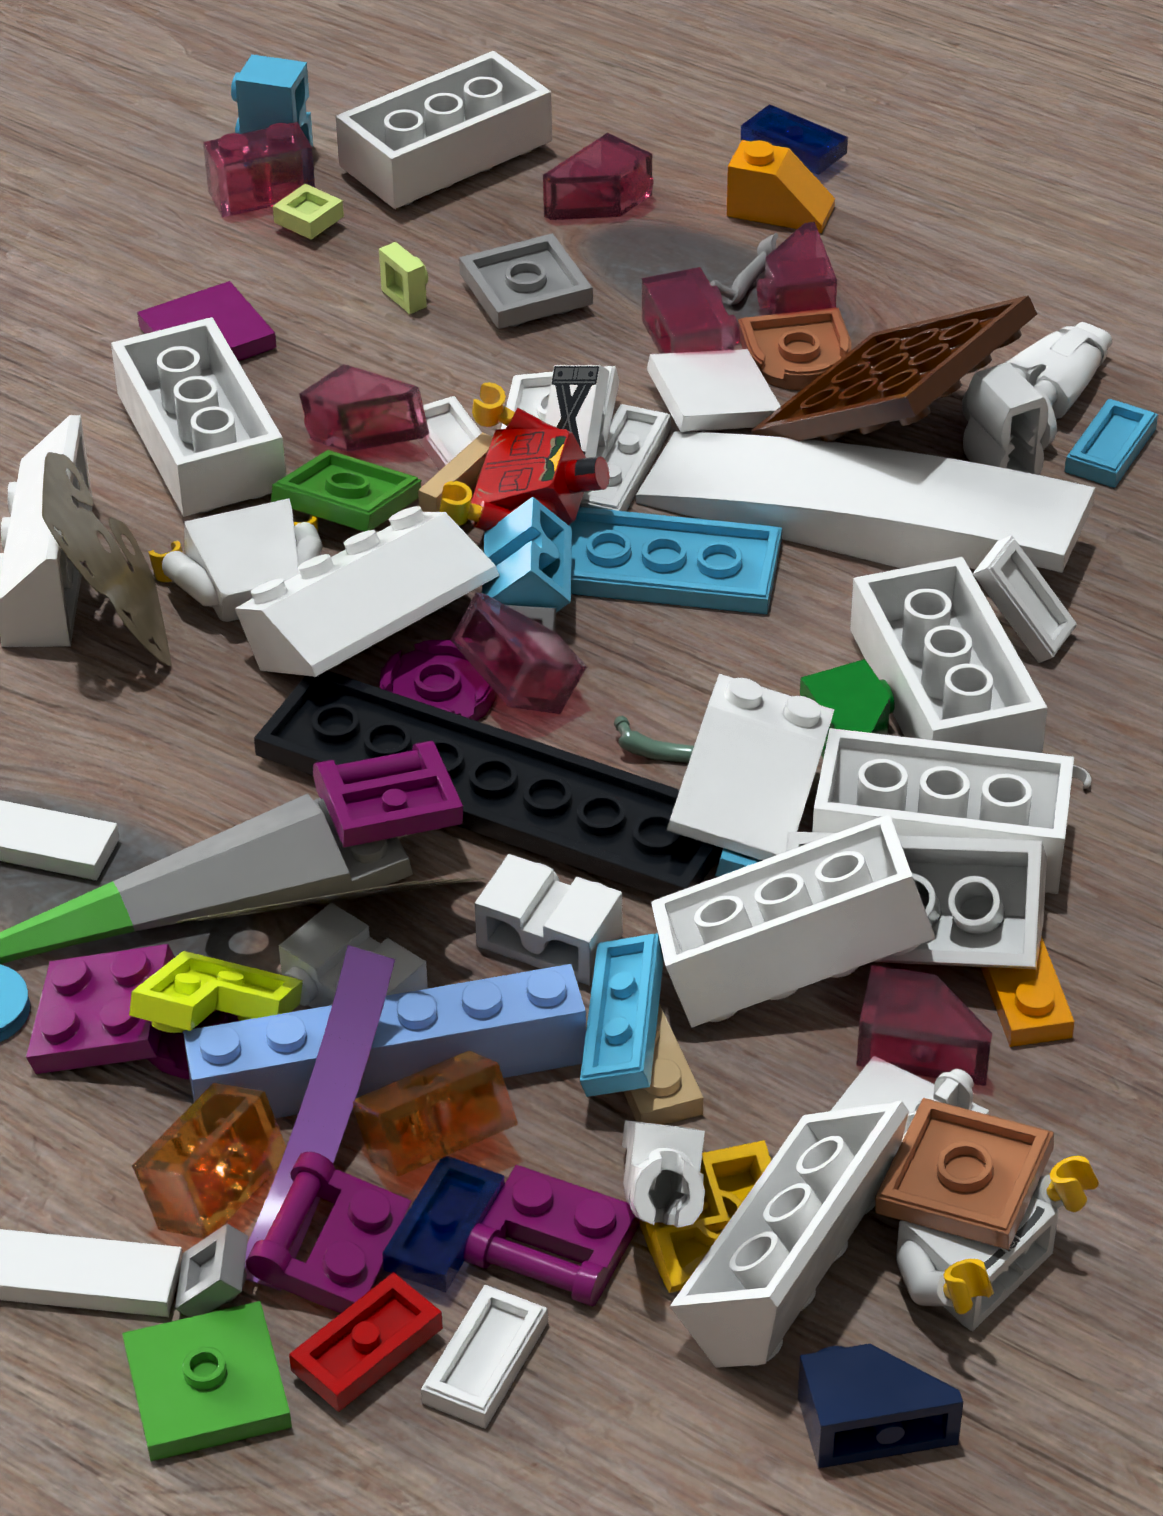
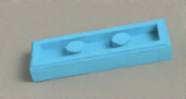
[580,933,664,1097]

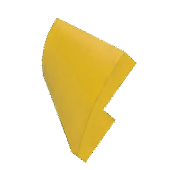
[639,1140,771,1293]

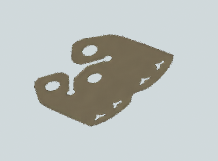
[42,452,172,666]

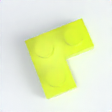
[129,951,303,1033]

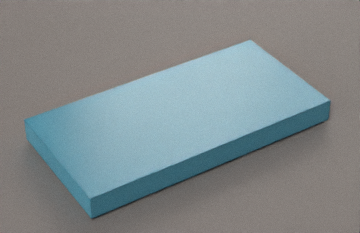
[569,507,782,614]

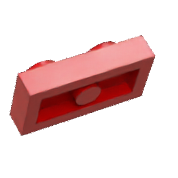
[289,1272,443,1412]

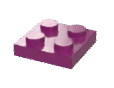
[26,944,175,1074]

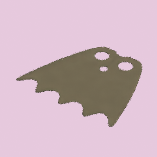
[177,877,485,922]

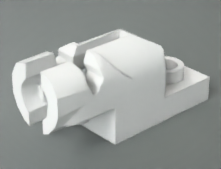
[622,1120,705,1228]

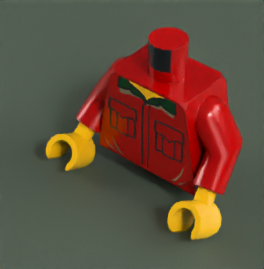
[439,382,610,531]

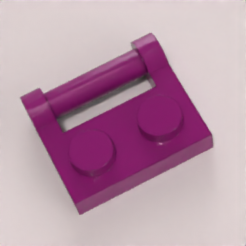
[313,741,463,848]
[246,1152,412,1314]
[464,1165,640,1307]

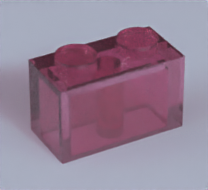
[203,122,315,218]
[642,267,740,354]

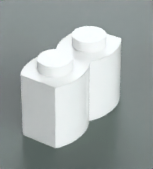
[963,362,1049,475]

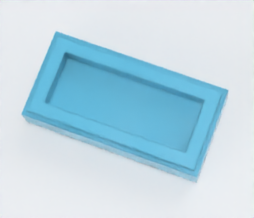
[1064,399,1158,488]

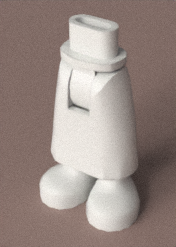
[962,322,1112,450]

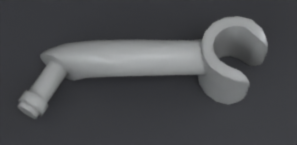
[709,233,797,305]

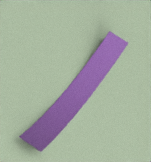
[245,945,395,1291]

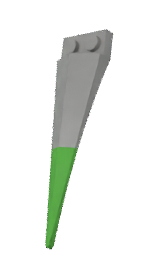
[0,793,413,964]

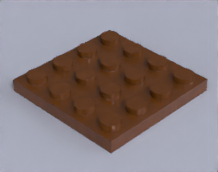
[751,295,1037,442]

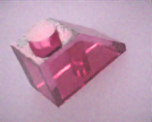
[543,133,654,220]
[757,222,837,315]
[299,364,429,452]
[450,592,587,714]
[856,965,992,1086]

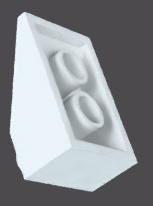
[667,674,834,860]

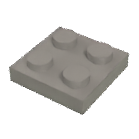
[459,233,593,329]

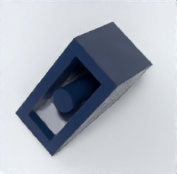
[798,1344,963,1469]

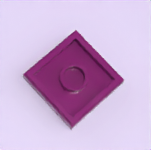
[137,281,277,361]

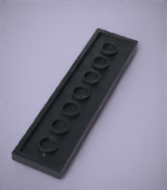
[254,671,723,898]

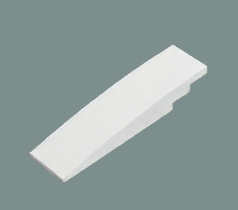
[636,431,1095,573]

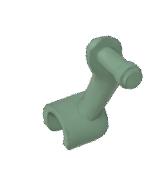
[614,716,694,763]

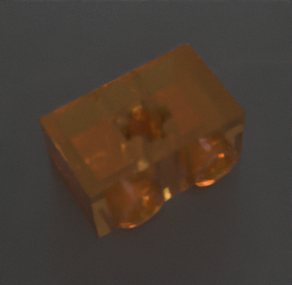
[352,1051,518,1177]
[132,1083,286,1239]

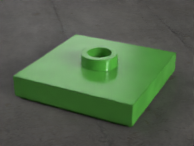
[271,450,422,532]
[122,1301,292,1462]

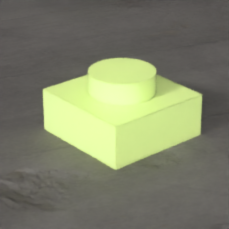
[273,184,344,240]
[379,242,428,314]

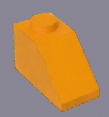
[726,140,835,234]

